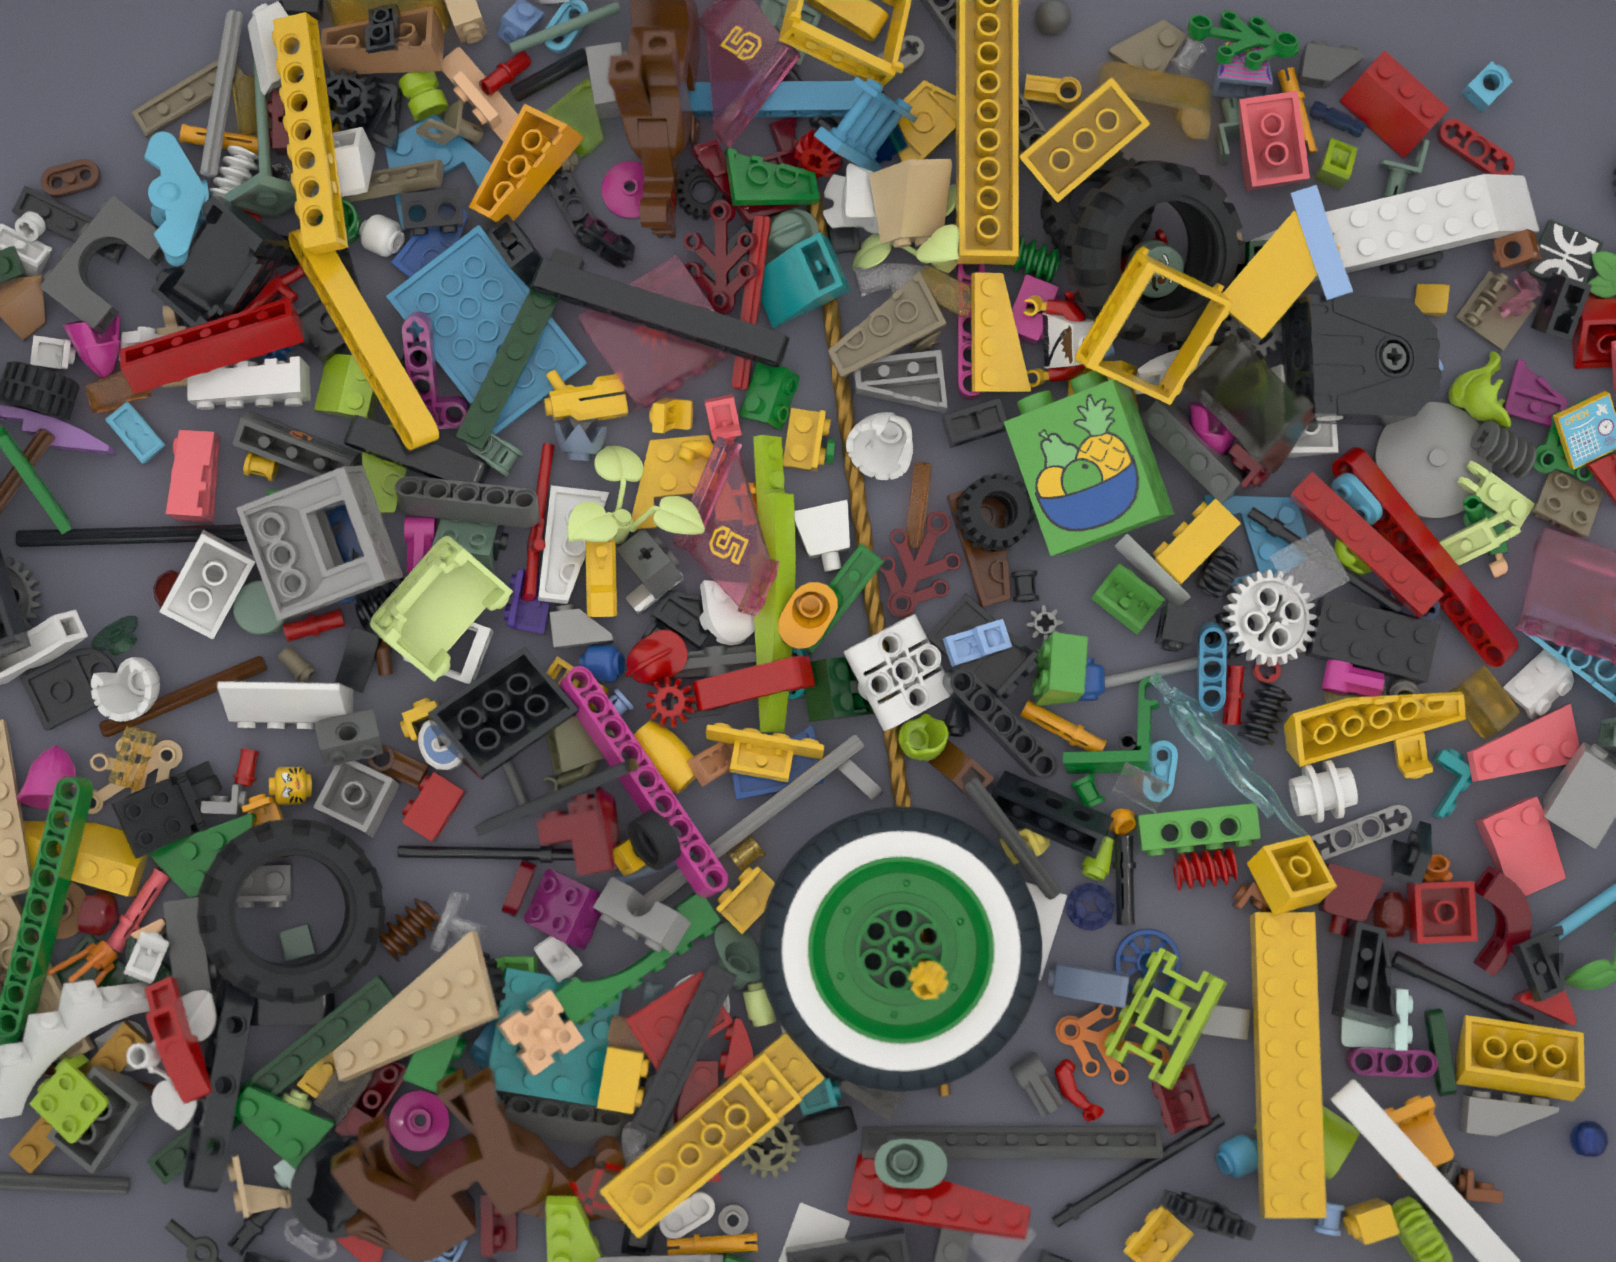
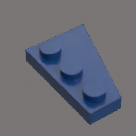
[391,205,469,278]
[732,725,824,800]

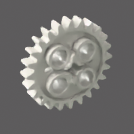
[1222,570,1317,667]

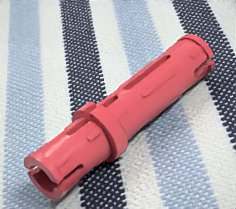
[106,867,170,953]

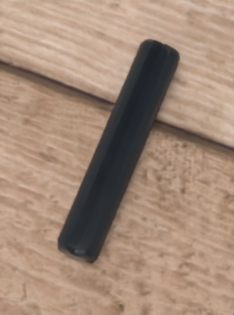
[510,48,588,102]

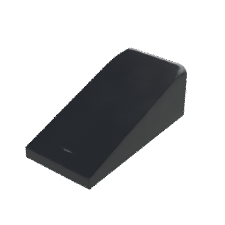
[335,627,382,693]

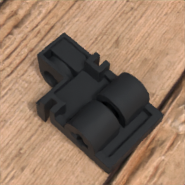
[111,761,223,859]

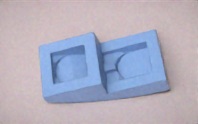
[942,619,1012,667]

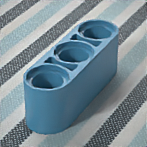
[1196,622,1227,712]

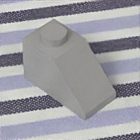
[549,604,615,650]

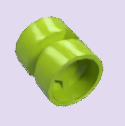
[398,71,449,121]

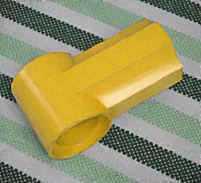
[1024,74,1082,110]

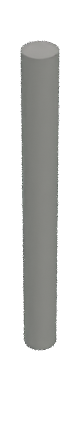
[1105,657,1218,689]

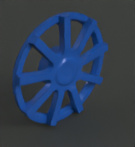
[1114,929,1181,996]

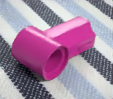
[404,516,437,574]
[1322,660,1385,697]

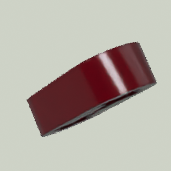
[501,860,537,917]

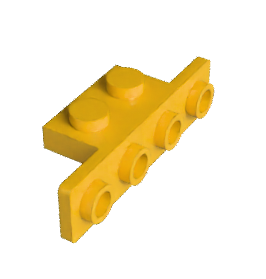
[706,723,825,782]

